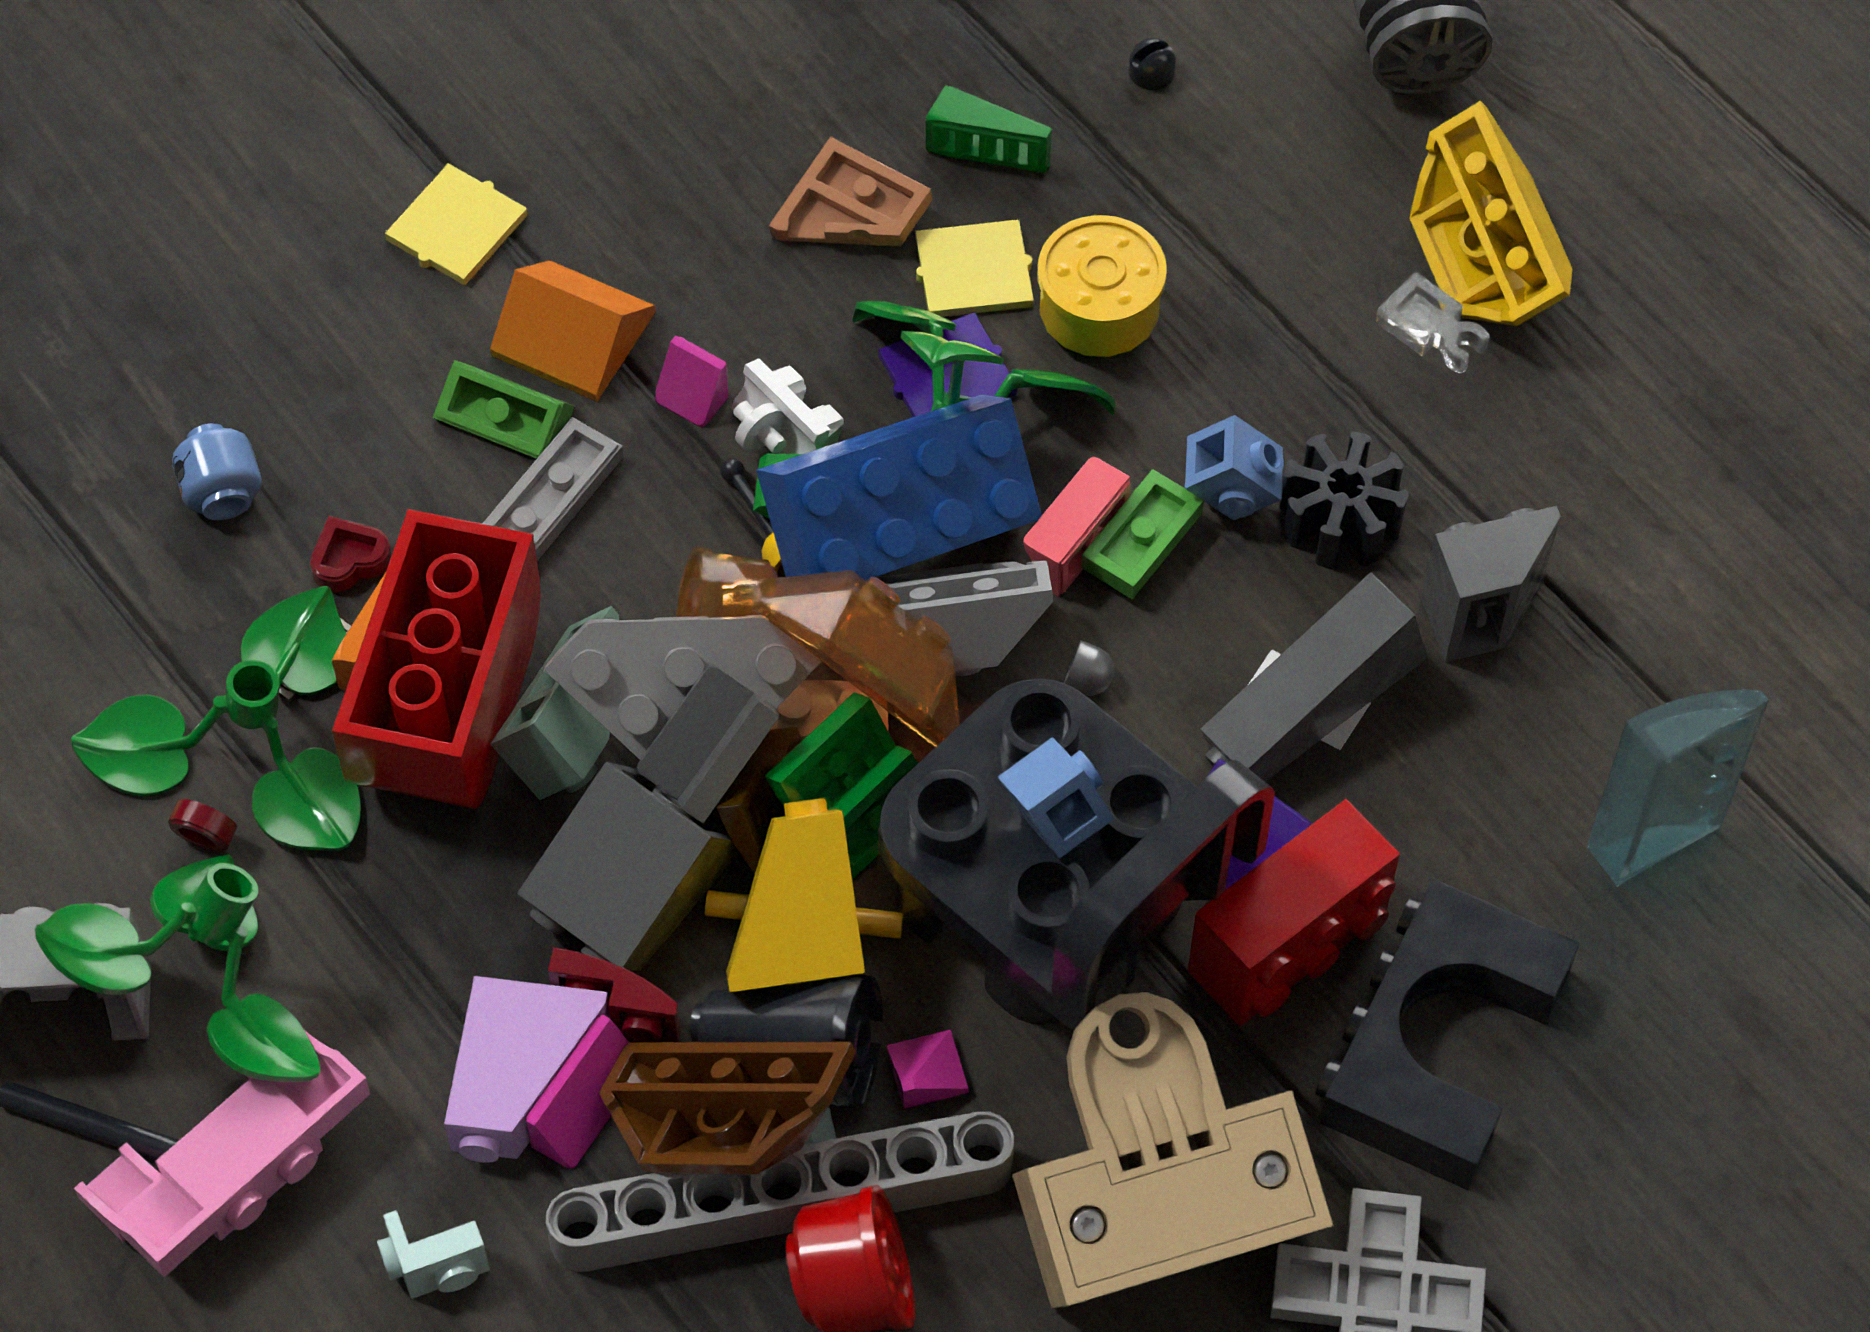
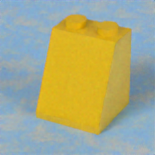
[726,798,865,992]

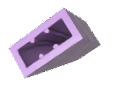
[444,976,610,1162]

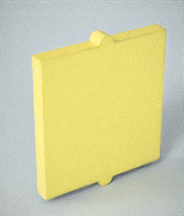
[385,163,528,286]
[915,220,1034,317]

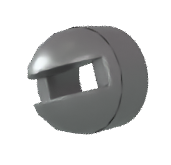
[1064,640,1114,696]

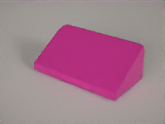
[525,1014,629,1169]

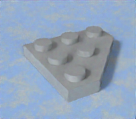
[543,615,821,759]

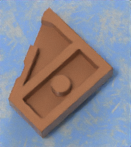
[769,137,933,246]

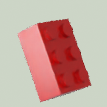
[1187,799,1400,1026]

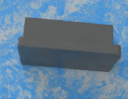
[637,664,780,823]

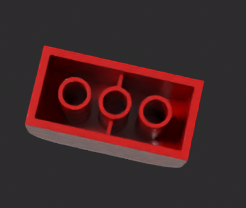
[332,509,541,809]

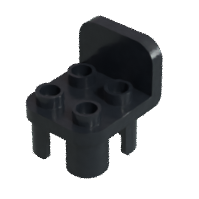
[880,679,1275,1030]

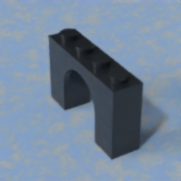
[1315,878,1580,1191]

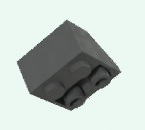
[1421,506,1561,662]

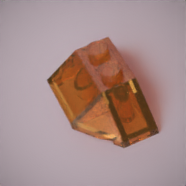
[752,570,960,748]

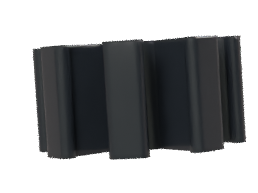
[1279,431,1409,569]

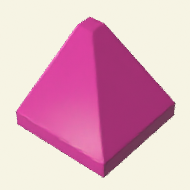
[886,1030,969,1109]

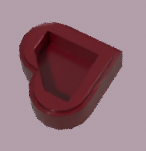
[310,516,392,593]

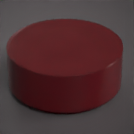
[168,799,238,852]

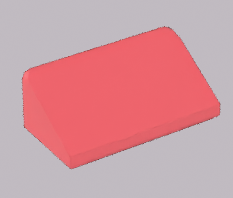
[1023,457,1131,597]

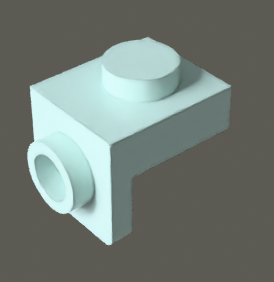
[377,1211,490,1299]

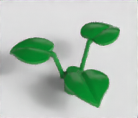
[852,301,1116,416]
[71,586,361,851]
[34,854,320,1082]

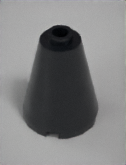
[690,974,883,1108]

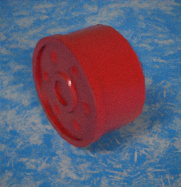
[786,1185,915,1332]

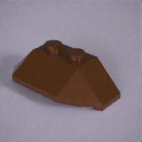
[599,1042,856,1175]

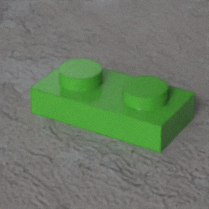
[1081,469,1204,599]

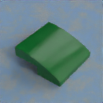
[765,692,918,880]

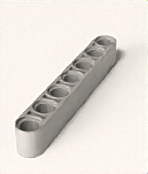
[546,1112,1014,1272]

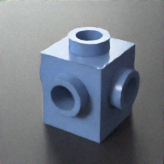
[1185,415,1284,520]

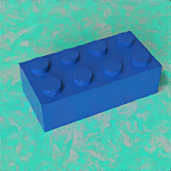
[756,395,1042,597]

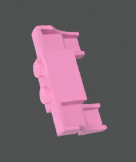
[74,1030,370,1277]

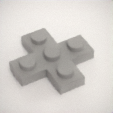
[1270,1188,1486,1332]

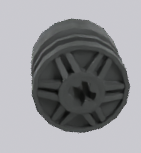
[1353,0,1493,94]

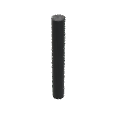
[0,1080,179,1160]

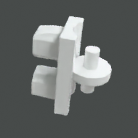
[731,359,844,454]

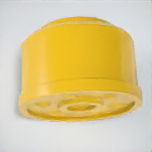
[1038,215,1167,357]

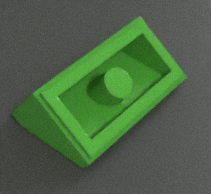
[433,360,575,458]

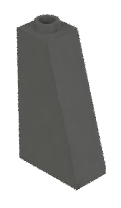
[1200,572,1428,782]

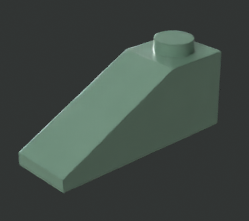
[490,606,619,800]

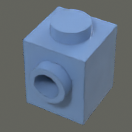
[998,737,1115,859]

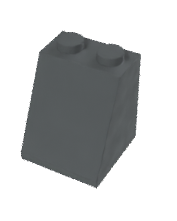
[517,762,739,971]

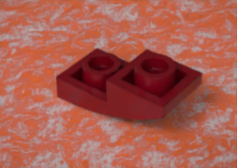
[548,947,680,1043]

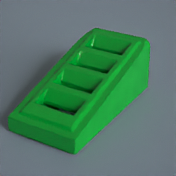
[925,85,1052,173]

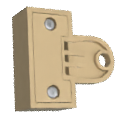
[1012,992,1333,1308]

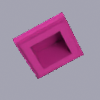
[655,336,729,427]

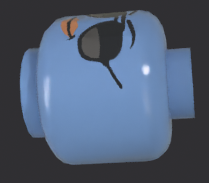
[172,423,262,520]

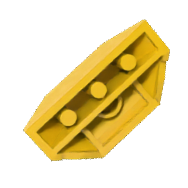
[1409,101,1572,326]

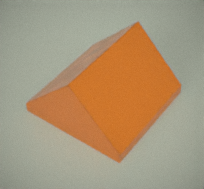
[490,260,656,402]

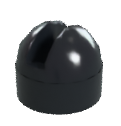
[1129,38,1176,90]

